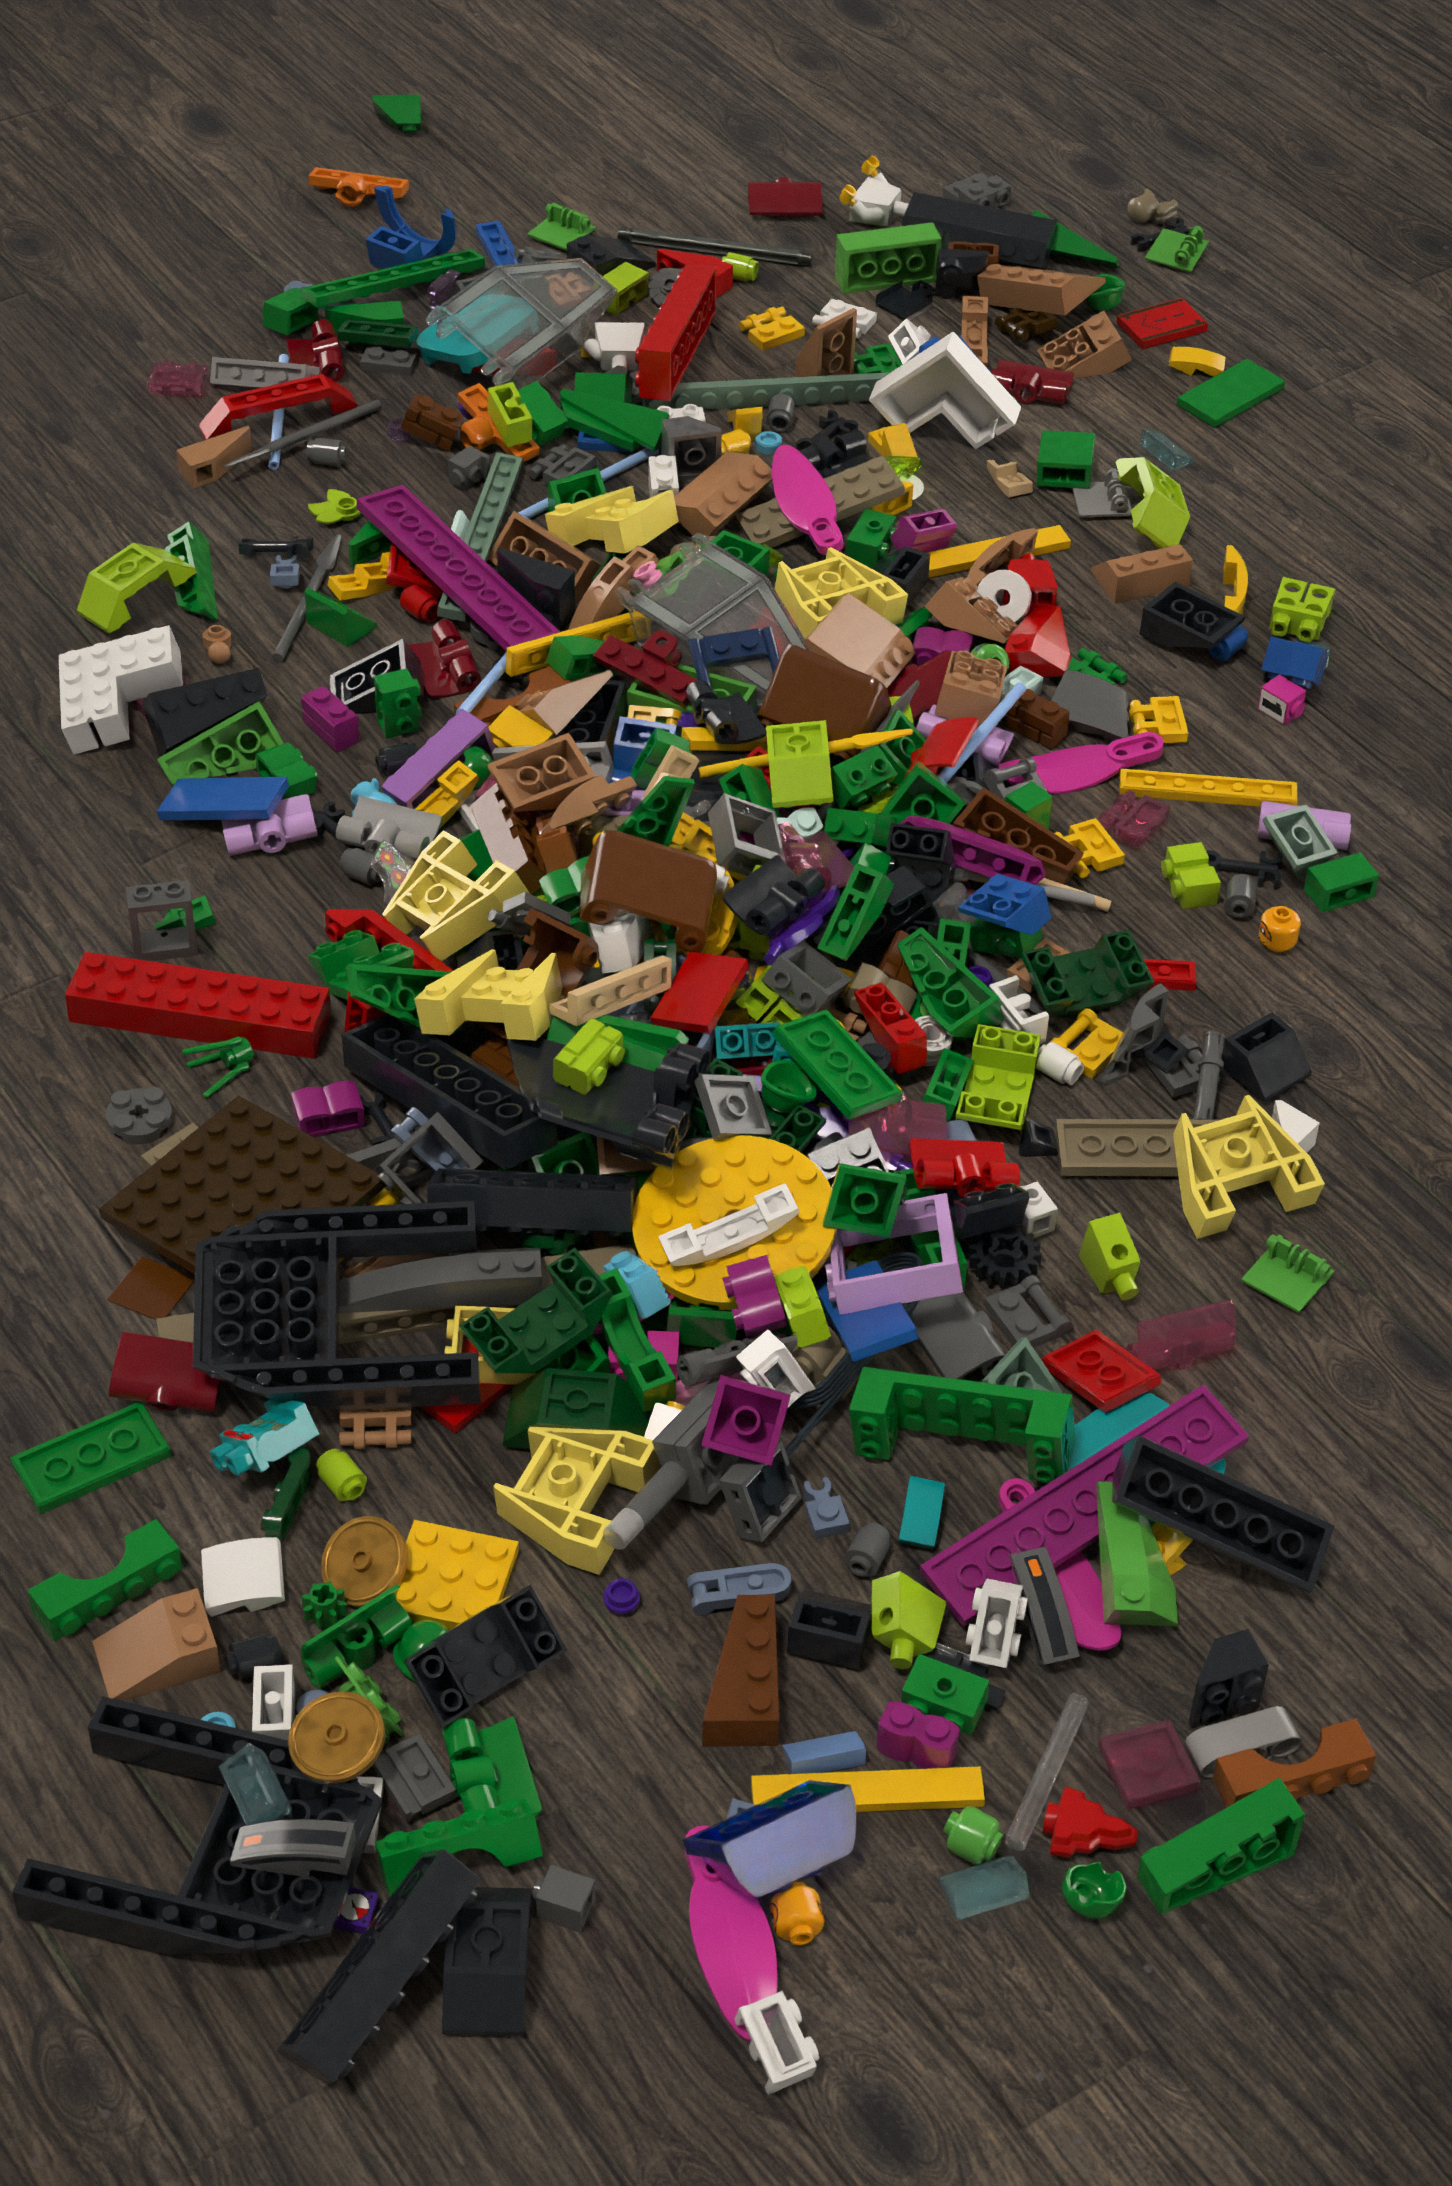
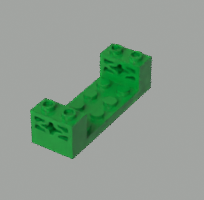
[849,1367,1076,1483]

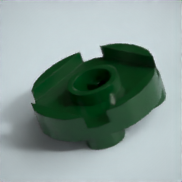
[518,1228,585,1254]

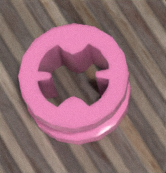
[633,561,662,588]

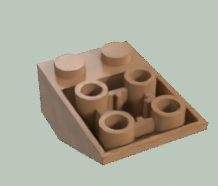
[1037,311,1132,379]
[924,577,1018,643]
[934,651,1007,727]

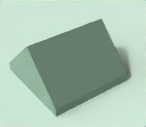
[1262,805,1338,879]
[982,1337,1063,1393]

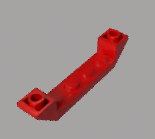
[199,374,358,440]
[325,909,454,972]

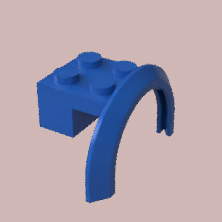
[366,186,456,269]

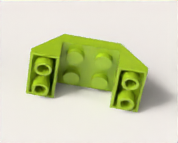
[1116,457,1190,549]
[77,543,197,633]
[766,720,833,808]
[956,1024,1041,1130]

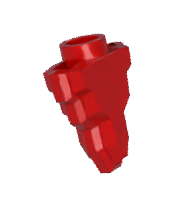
[1042,1786,1139,1858]

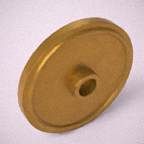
[321,1516,408,1607]
[288,1691,385,1784]

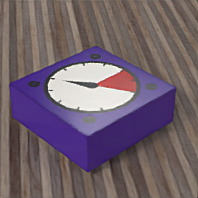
[334,1888,379,1933]

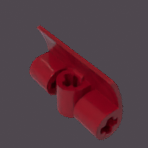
[748,177,822,215]
[286,319,344,382]
[990,359,1074,406]
[408,620,481,698]
[887,650,951,721]
[109,1332,220,1413]

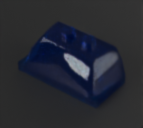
[682,1780,857,1897]

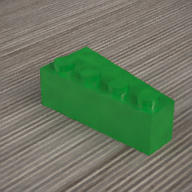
[1137,1777,1305,1915]

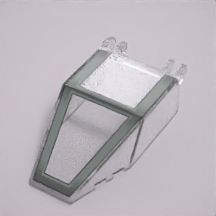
[426,258,617,390]
[615,533,809,706]

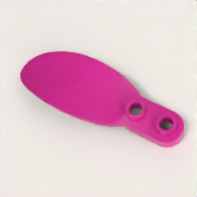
[772,445,844,555]
[998,732,1163,794]
[998,1478,1121,1651]
[684,1826,777,2042]

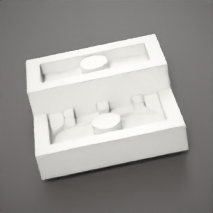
[201,1537,285,1617]

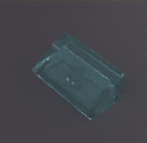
[1140,428,1194,470]
[219,1743,292,1826]
[940,1856,1030,1919]

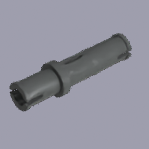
[1192,1031,1225,1120]

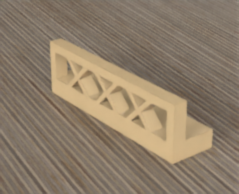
[550,955,672,1026]

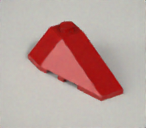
[1004,605,1071,677]

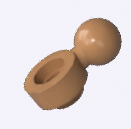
[202,625,232,664]

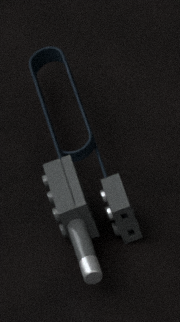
[603,1252,923,1549]

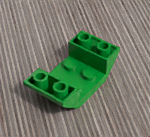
[307,930,415,1000]

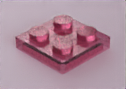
[1098,1719,1200,1809]

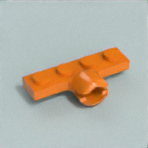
[308,167,409,207]
[457,383,540,463]

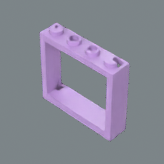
[825,1193,963,1315]

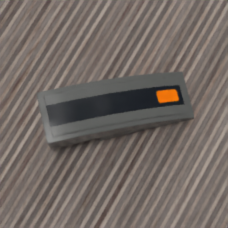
[1009,1547,1080,1665]
[230,1819,356,1877]

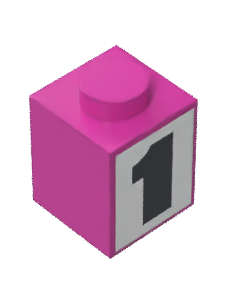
[1258,674,1306,725]

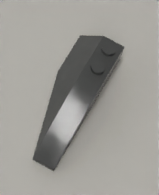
[339,1248,542,1313]

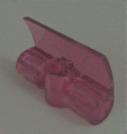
[778,822,854,891]
[843,1092,946,1155]
[1127,1299,1236,1370]

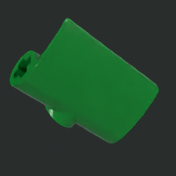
[301,1584,413,1690]
[442,1716,542,1817]

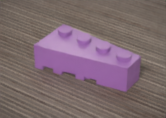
[381,709,495,809]

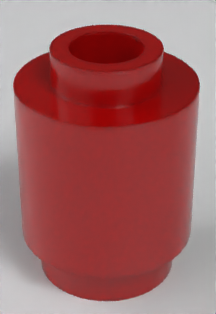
[400,585,439,623]

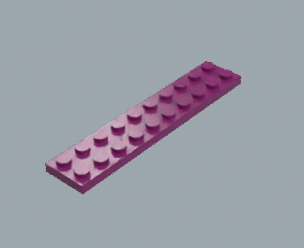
[356,485,560,651]
[919,1384,1249,1627]

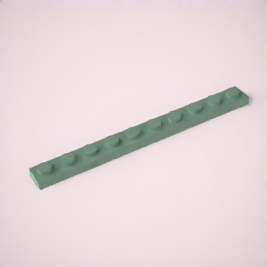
[642,372,891,410]
[437,452,523,622]

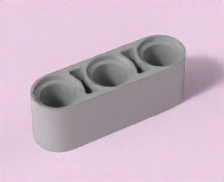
[1185,1706,1302,1778]

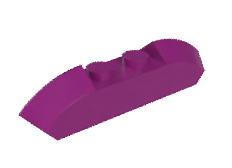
[899,815,1046,885]

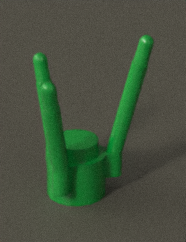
[182,1036,254,1098]

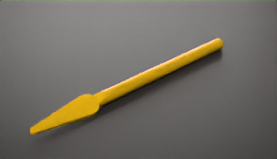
[698,729,913,779]

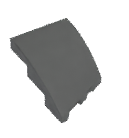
[1051,670,1129,742]
[1100,983,1169,1087]

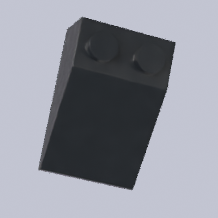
[566,235,656,288]
[497,548,575,632]
[1139,582,1245,648]
[330,639,424,714]

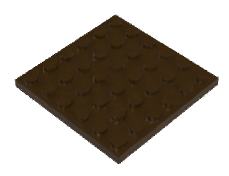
[99,1095,386,1274]

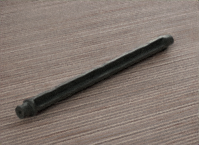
[617,227,813,265]

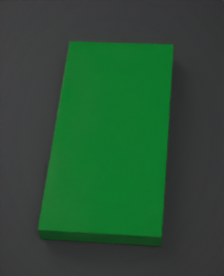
[1176,359,1285,428]
[773,1009,903,1120]
[10,1402,172,1514]

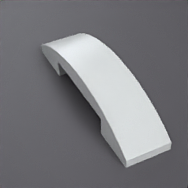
[658,1183,799,1266]

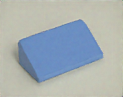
[782,1731,866,1774]

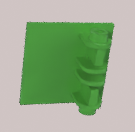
[527,203,596,251]
[1145,226,1209,272]
[1241,1234,1334,1313]
[335,1656,405,1745]

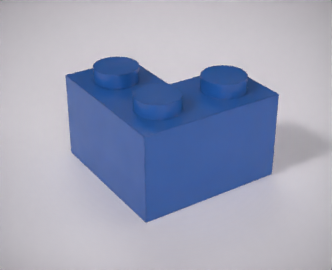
[1261,636,1329,689]

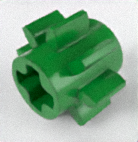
[301,1581,348,1629]

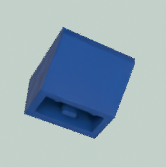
[613,716,681,772]
[958,874,1051,935]

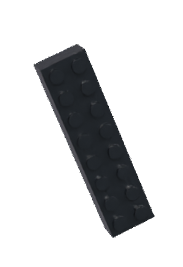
[341,1013,558,1170]

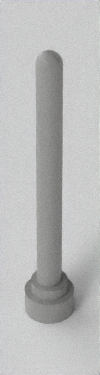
[953,865,1095,906]

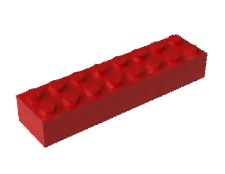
[635,263,716,401]
[65,952,332,1059]

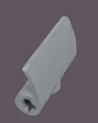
[336,796,442,861]

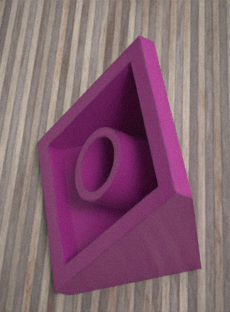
[701,1375,791,1465]

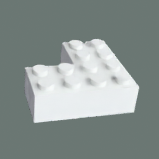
[869,331,1021,449]
[59,625,183,755]

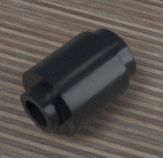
[375,742,419,778]
[224,1634,282,1680]

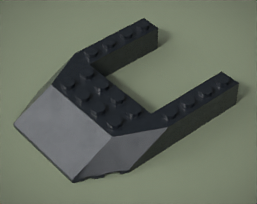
[193,1201,481,1411]
[12,1696,382,1955]

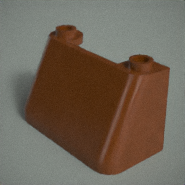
[757,644,892,763]
[580,830,717,953]
[472,908,599,1042]

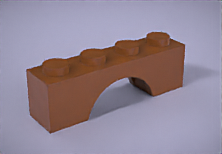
[454,666,570,727]
[536,812,577,873]
[1212,1718,1376,1808]

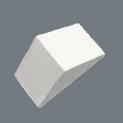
[1272,1100,1320,1153]

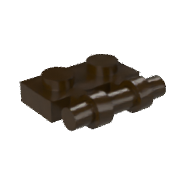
[995,307,1058,341]

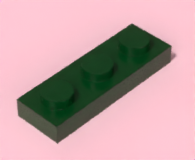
[337,319,419,349]

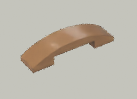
[961,296,988,367]
[967,528,1038,587]

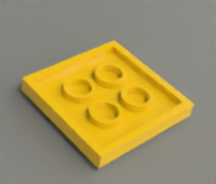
[396,1520,519,1630]

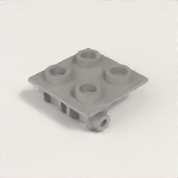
[1072,468,1132,518]

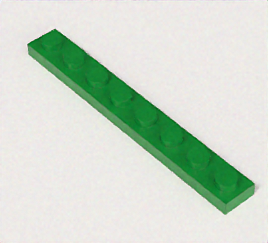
[302,249,485,308]

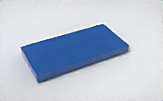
[157,777,289,821]
[813,1260,918,1362]

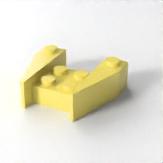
[545,486,679,553]
[774,547,908,641]
[382,830,530,961]
[414,950,563,1041]
[1173,1095,1325,1239]
[494,1427,660,1575]

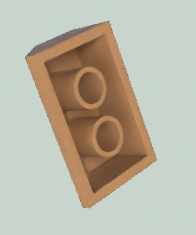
[1091,544,1193,604]

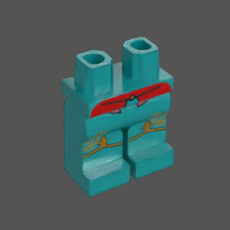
[209,1399,319,1476]

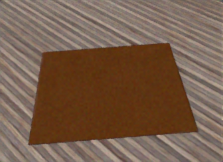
[107,1256,195,1319]

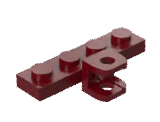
[593,630,697,709]

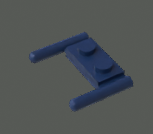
[688,627,780,688]

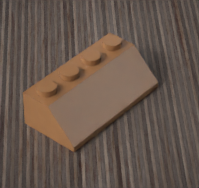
[674,451,773,538]
[487,511,602,603]

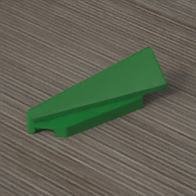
[560,388,670,452]
[165,522,218,620]
[547,1015,689,1072]

